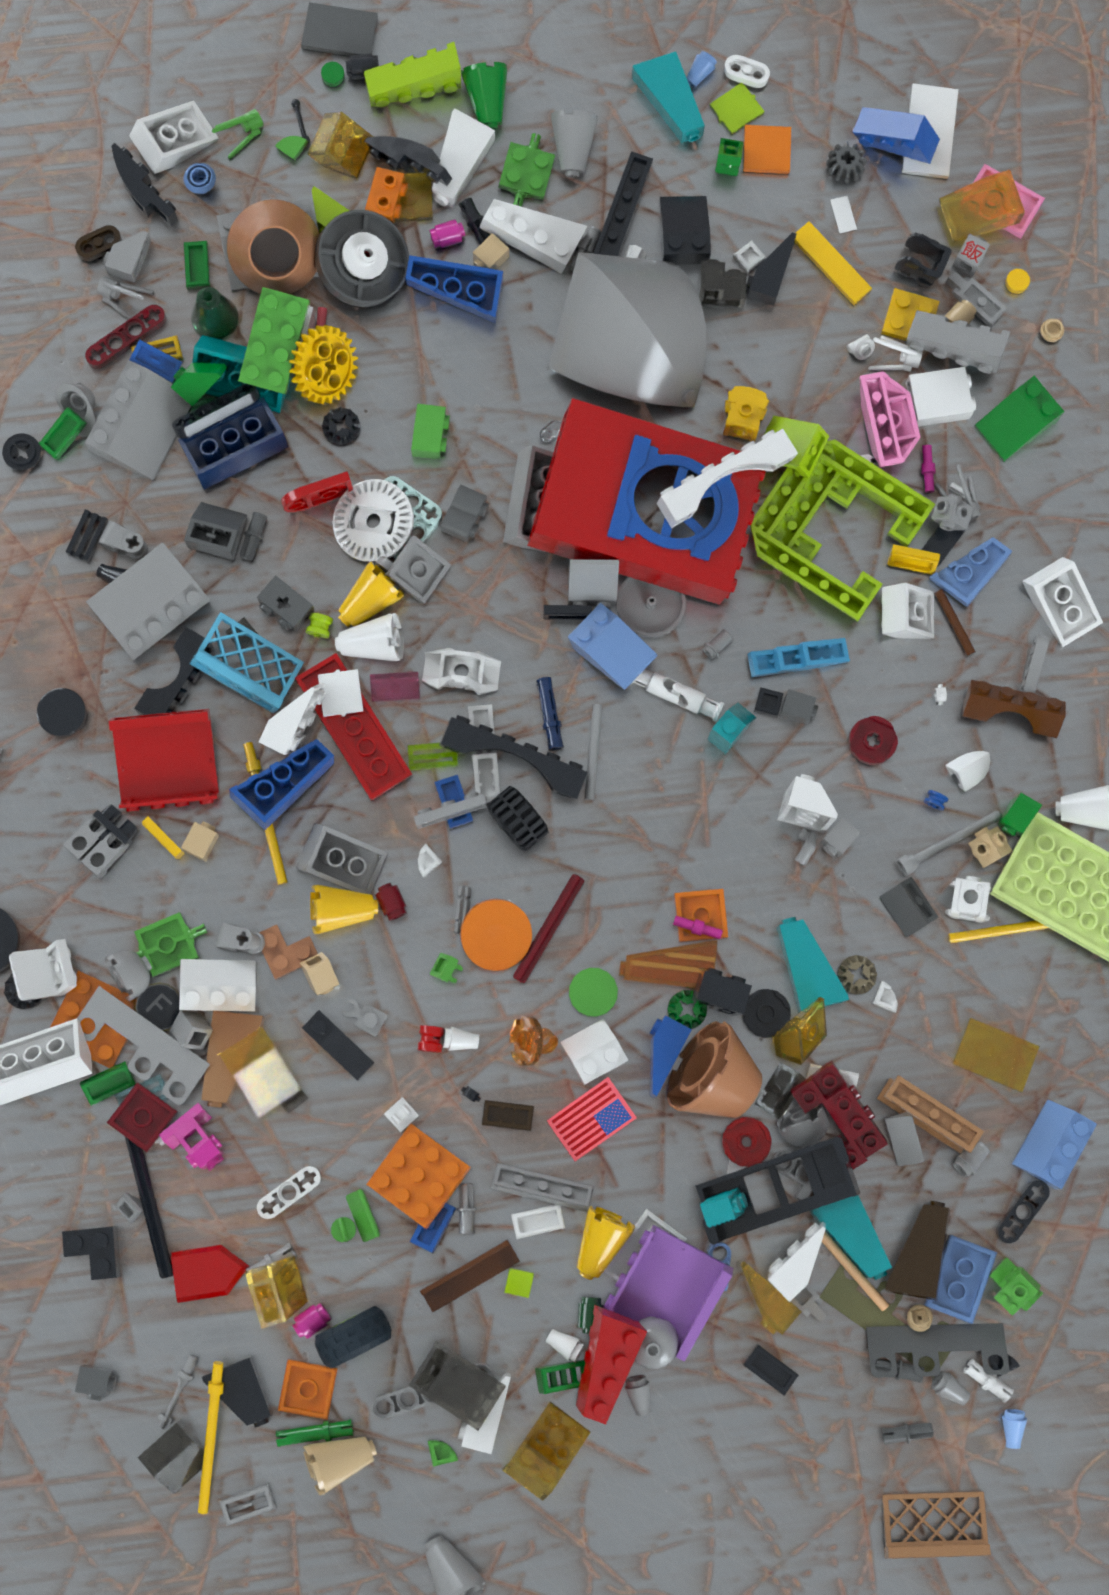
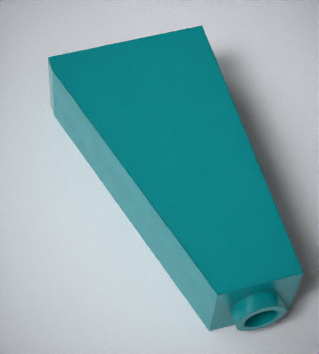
[631,51,705,143]
[777,917,849,1013]
[809,1195,892,1280]

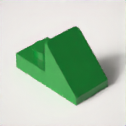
[715,138,743,176]

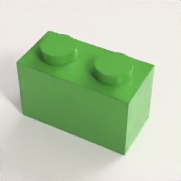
[411,404,450,460]

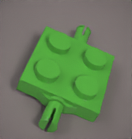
[498,133,555,207]
[134,912,208,977]

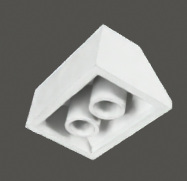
[179,959,256,1011]

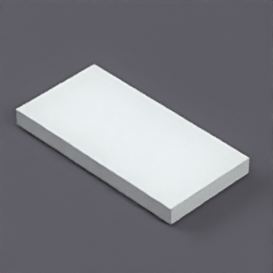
[902,83,959,179]

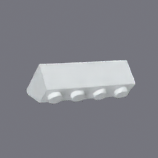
[777,774,838,834]
[0,1018,92,1105]

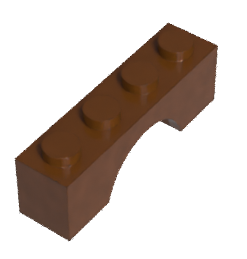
[963,680,1066,738]

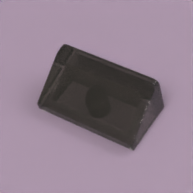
[755,1062,805,1119]

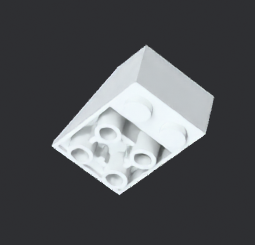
[259,683,326,755]
[768,1222,826,1302]

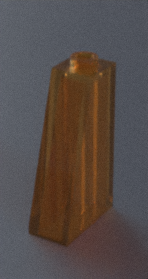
[619,940,718,990]

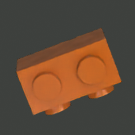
[365,167,408,224]

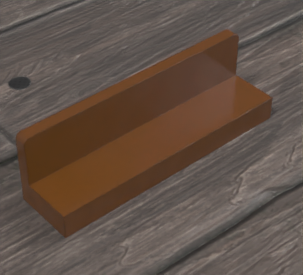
[420,1239,520,1313]

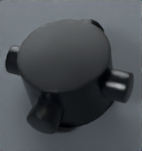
[461,1086,481,1102]

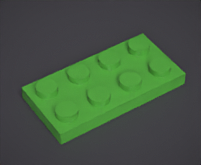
[238,287,310,395]

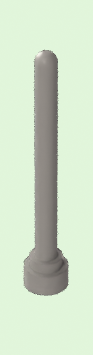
[896,811,1002,876]

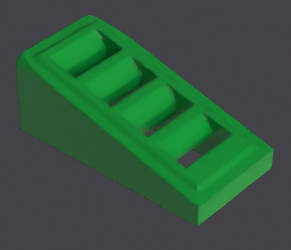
[535,1360,585,1394]

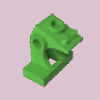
[989,1257,1043,1316]

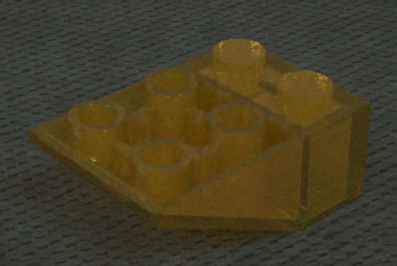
[502,1402,591,1501]

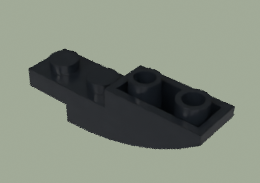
[364,136,453,186]
[111,143,178,226]

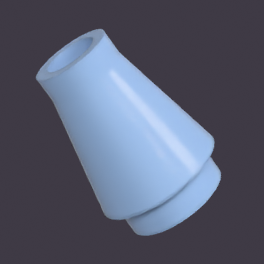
[1002,1409,1027,1449]

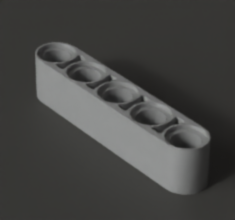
[372,1362,492,1419]

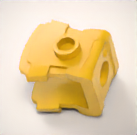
[723,386,769,442]

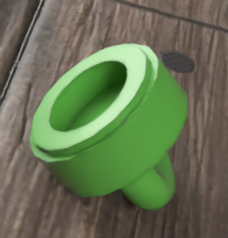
[331,1217,356,1242]

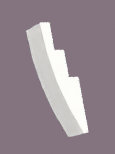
[468,704,500,802]

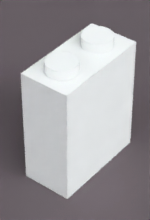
[906,367,976,427]

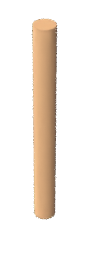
[822,1231,889,1312]

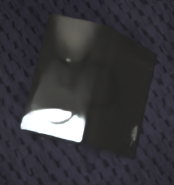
[138,1420,204,1494]

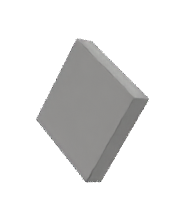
[385,536,451,604]

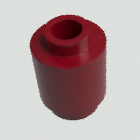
[375,883,407,921]

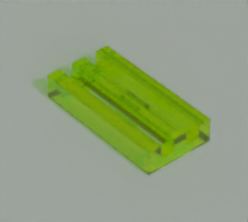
[407,743,458,770]

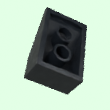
[660,196,711,265]

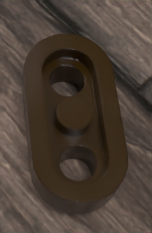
[75,225,122,261]

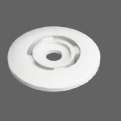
[333,479,414,562]

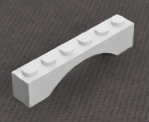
[656,429,798,528]

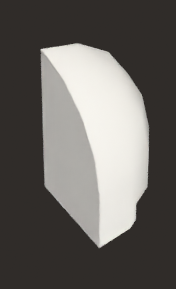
[945,751,991,792]

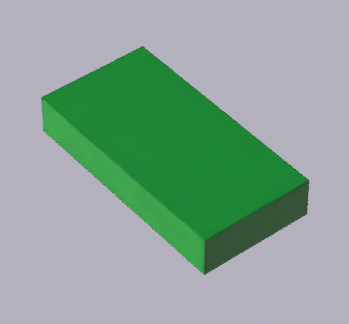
[184,241,211,290]
[39,407,87,460]
[80,1061,136,1106]

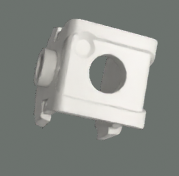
[945,876,992,923]

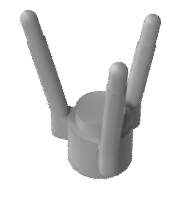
[97,276,154,320]
[935,464,981,520]

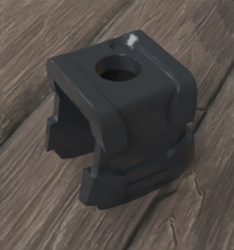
[895,232,952,288]

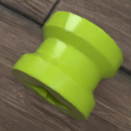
[305,613,333,639]

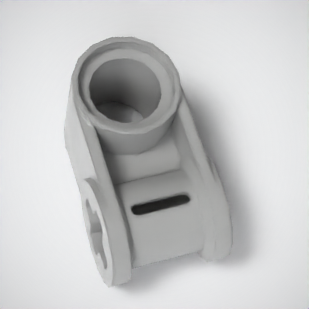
[98,521,148,559]
[215,923,265,954]

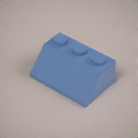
[1012,1100,1097,1190]

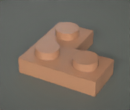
[259,924,318,980]

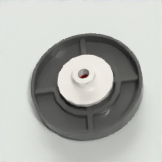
[315,210,409,307]

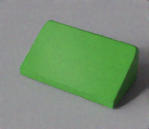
[346,1189,381,1242]

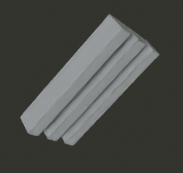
[219,1483,276,1526]

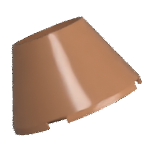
[227,199,320,294]
[667,1021,762,1118]

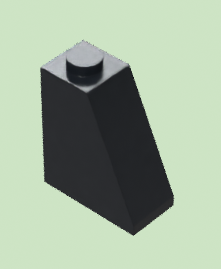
[202,1356,273,1428]

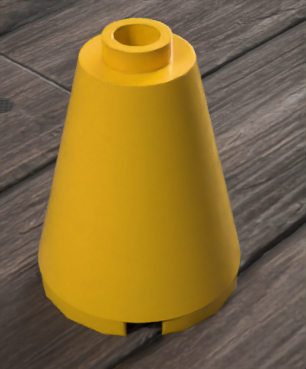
[338,561,405,627]
[310,885,378,934]
[576,1206,635,1280]

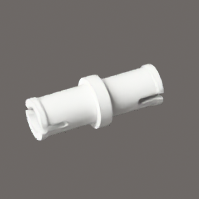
[963,1359,1014,1403]

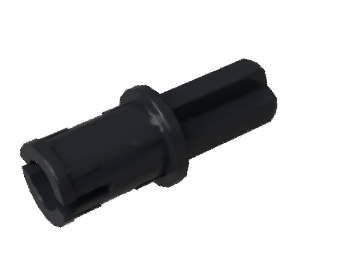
[458,198,490,244]

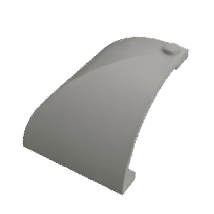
[548,252,706,408]

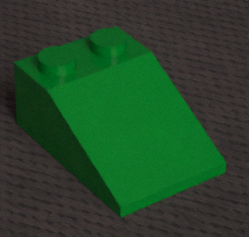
[974,375,1065,462]

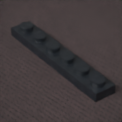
[593,151,653,256]

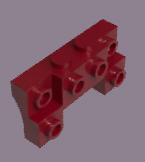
[791,1060,888,1170]

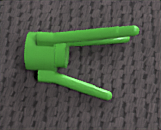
[212,109,264,159]

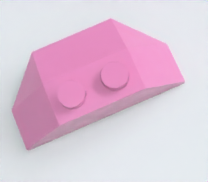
[859,371,921,467]

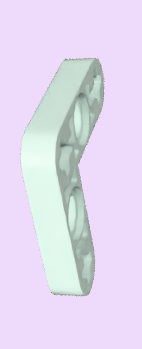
[385,476,442,560]

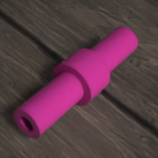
[921,445,936,493]
[673,916,723,939]

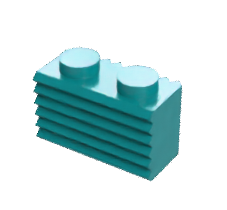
[700,1188,748,1228]

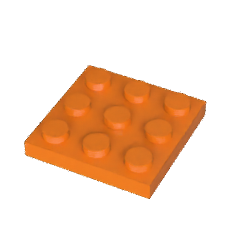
[50,971,137,1068]
[366,1123,471,1229]

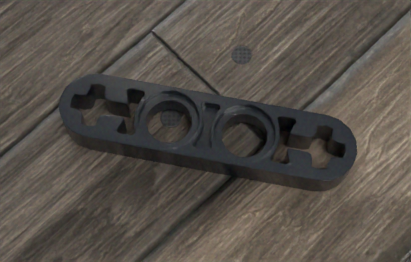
[172,384,260,439]

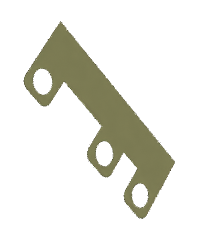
[820,1256,951,1378]

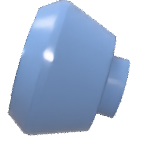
[184,163,216,195]

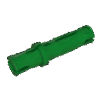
[276,1419,354,1447]

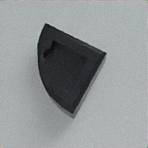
[988,1354,1020,1377]

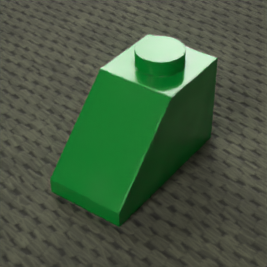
[171,362,227,406]
[997,793,1042,837]

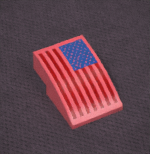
[547,1077,637,1162]

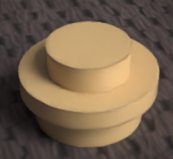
[1040,319,1064,342]

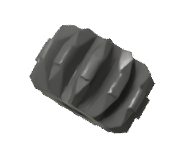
[826,141,867,183]

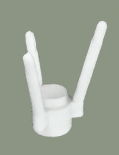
[868,335,923,372]

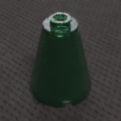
[191,287,238,340]

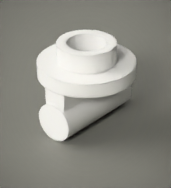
[846,334,875,360]

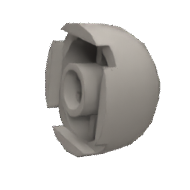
[105,950,152,1001]
[777,1104,828,1147]
[635,1316,679,1370]

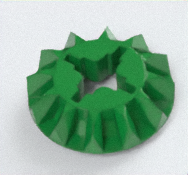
[668,990,707,1029]

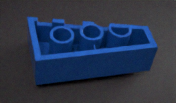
[406,255,504,324]
[229,739,334,830]

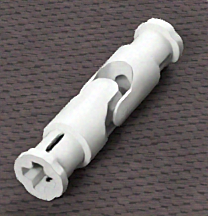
[631,669,724,722]

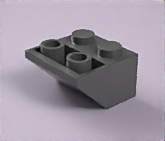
[184,502,247,560]

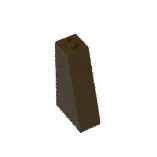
[885,1201,950,1301]

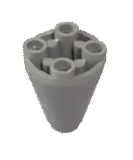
[424,1535,486,1595]

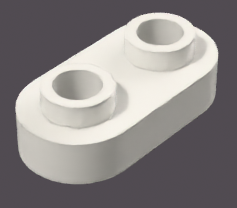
[724,55,770,88]

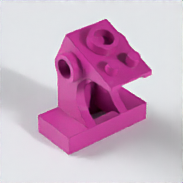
[159,1103,224,1171]

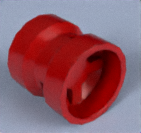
[417,1025,444,1053]

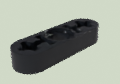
[996,1181,1050,1244]

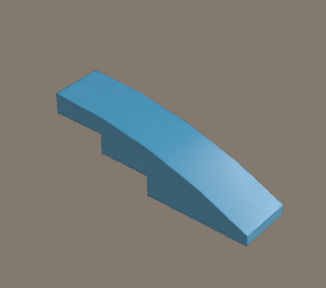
[747,638,850,677]

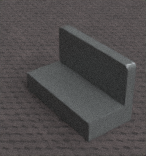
[880,876,938,937]

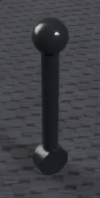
[291,99,310,146]

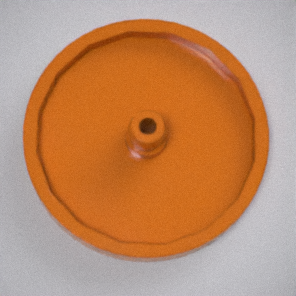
[460,898,532,971]

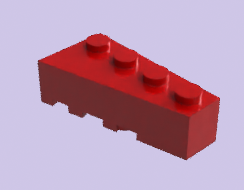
[576,1305,647,1425]

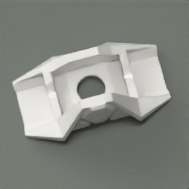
[422,648,501,695]

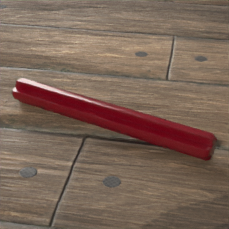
[513,874,584,983]

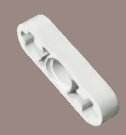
[257,1166,321,1219]

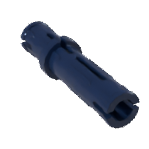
[536,677,564,751]

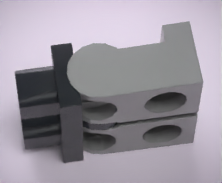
[63,804,138,880]

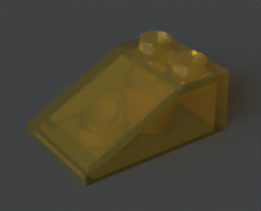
[939,170,1025,243]
[218,1027,301,1117]
[736,1259,802,1335]

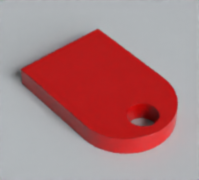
[281,471,353,512]

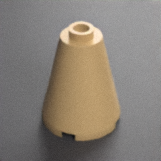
[303,1437,377,1496]

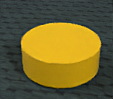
[1005,269,1030,294]

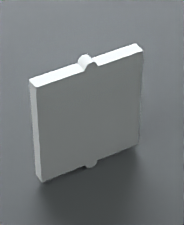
[318,669,363,717]

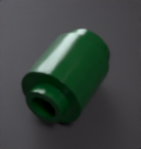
[577,1297,604,1334]

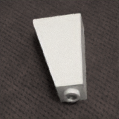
[432,108,495,209]

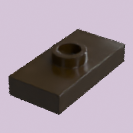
[482,1100,534,1131]

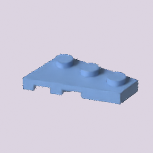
[929,537,1012,607]

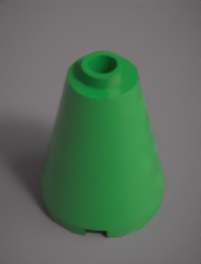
[461,62,508,130]

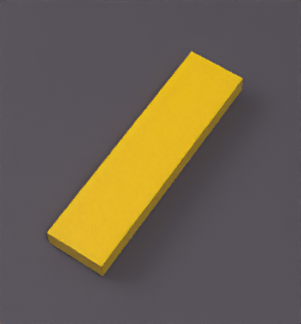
[794,221,872,306]

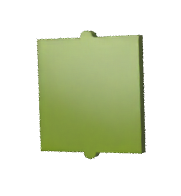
[709,83,765,135]

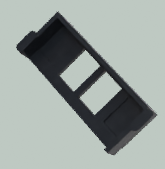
[696,1135,861,1244]

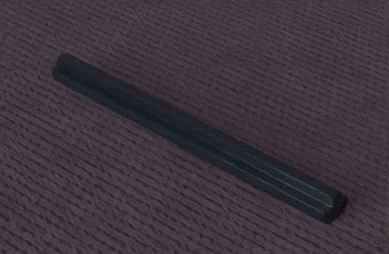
[124,1136,173,1279]

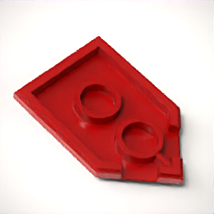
[171,1245,249,1303]

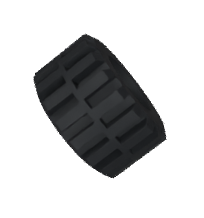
[487,786,549,852]

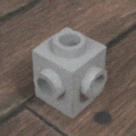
[932,494,973,531]

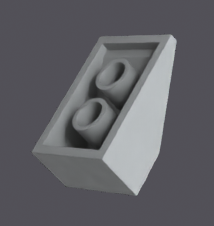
[568,560,619,609]
[296,823,387,895]

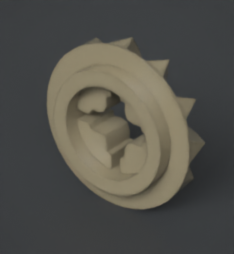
[838,955,877,995]

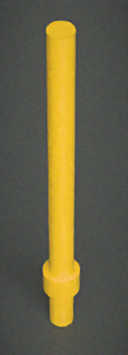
[243,742,288,885]
[948,920,1048,943]
[198,1361,224,1514]

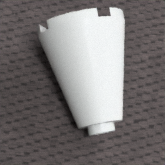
[335,613,404,662]
[1056,785,1109,830]

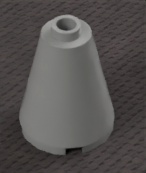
[551,110,598,178]

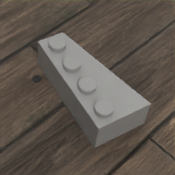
[906,310,1011,374]

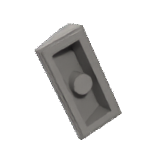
[885,1112,925,1166]

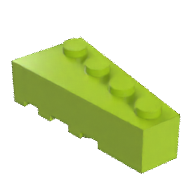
[364,42,461,107]

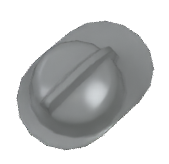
[55,383,96,437]

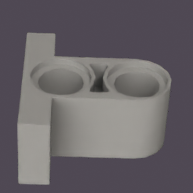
[772,1150,812,1200]

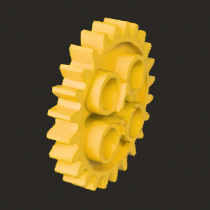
[289,325,358,404]

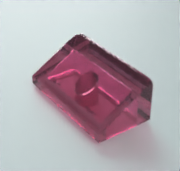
[370,672,420,702]

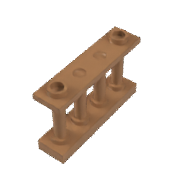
[876,1075,984,1154]

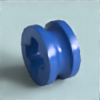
[924,790,949,811]

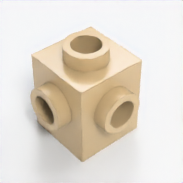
[969,826,1013,868]

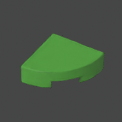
[275,136,308,161]
[428,1440,458,1467]

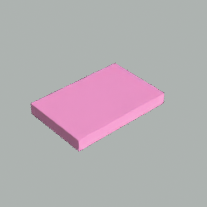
[961,164,1045,239]

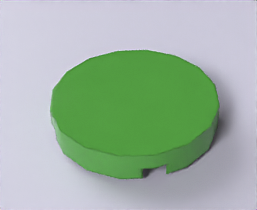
[569,968,618,1017]

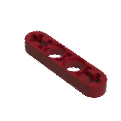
[85,305,166,369]

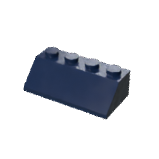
[178,397,289,490]

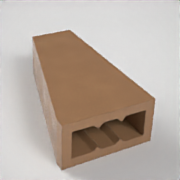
[201,1011,265,1108]

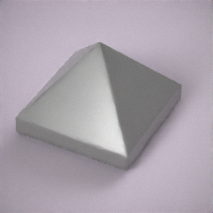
[115,1193,143,1224]

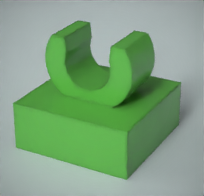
[430,952,463,983]

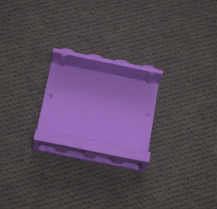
[603,1224,734,1362]

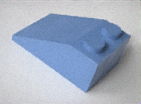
[568,603,657,690]

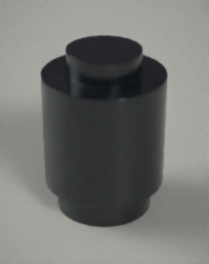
[345,53,379,80]

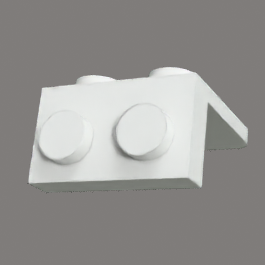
[9,939,77,1000]

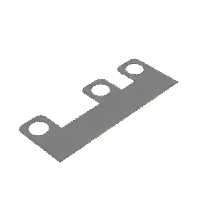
[77,986,210,1105]

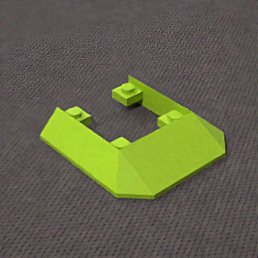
[750,439,936,621]

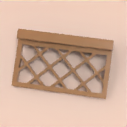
[882,1492,991,1559]

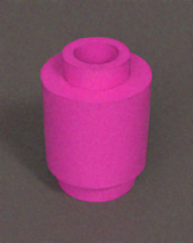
[429,219,466,249]
[292,1303,332,1339]

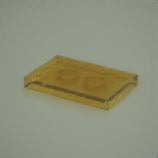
[952,1018,1040,1093]

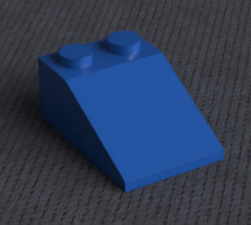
[650,1015,692,1098]

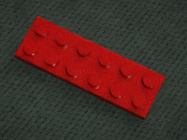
[295,653,413,801]

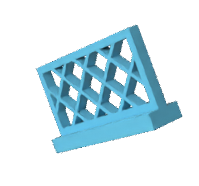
[190,612,304,714]

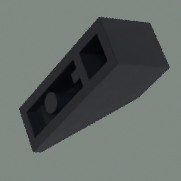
[745,232,797,306]
[302,1010,374,1081]

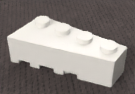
[479,199,587,274]

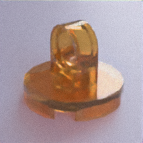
[510,1016,558,1066]

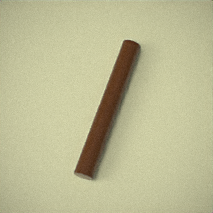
[934,589,976,657]

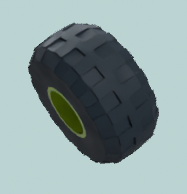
[314,1306,392,1368]

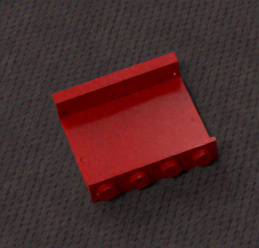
[109,709,219,812]

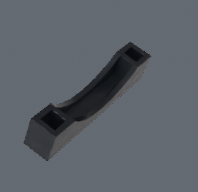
[439,715,588,800]

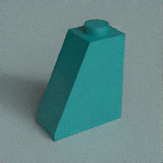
[707,702,757,754]

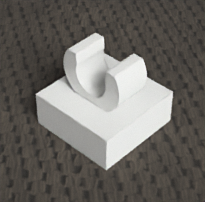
[384,1097,419,1132]

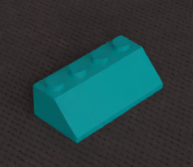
[192,335,292,413]

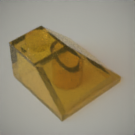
[773,997,827,1065]

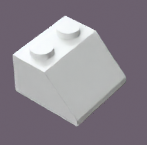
[881,583,934,639]
[560,1019,628,1086]

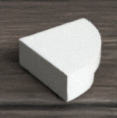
[418,844,442,878]
[872,981,898,1013]

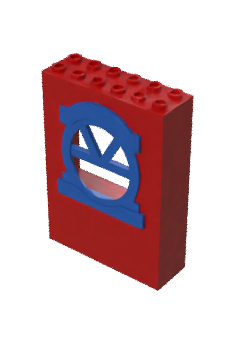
[527,398,766,605]

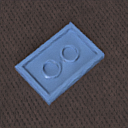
[924,1234,997,1324]

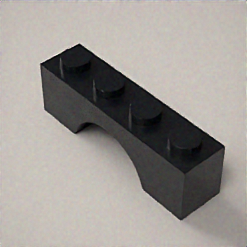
[134,627,214,715]

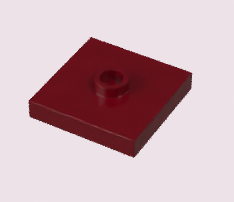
[107,1082,178,1153]

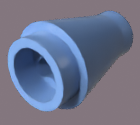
[686,51,717,88]

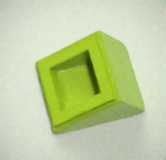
[504,1268,534,1298]

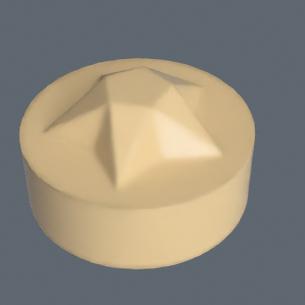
[907,1305,933,1332]

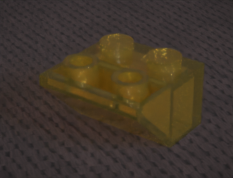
[307,112,374,179]
[245,1256,308,1329]

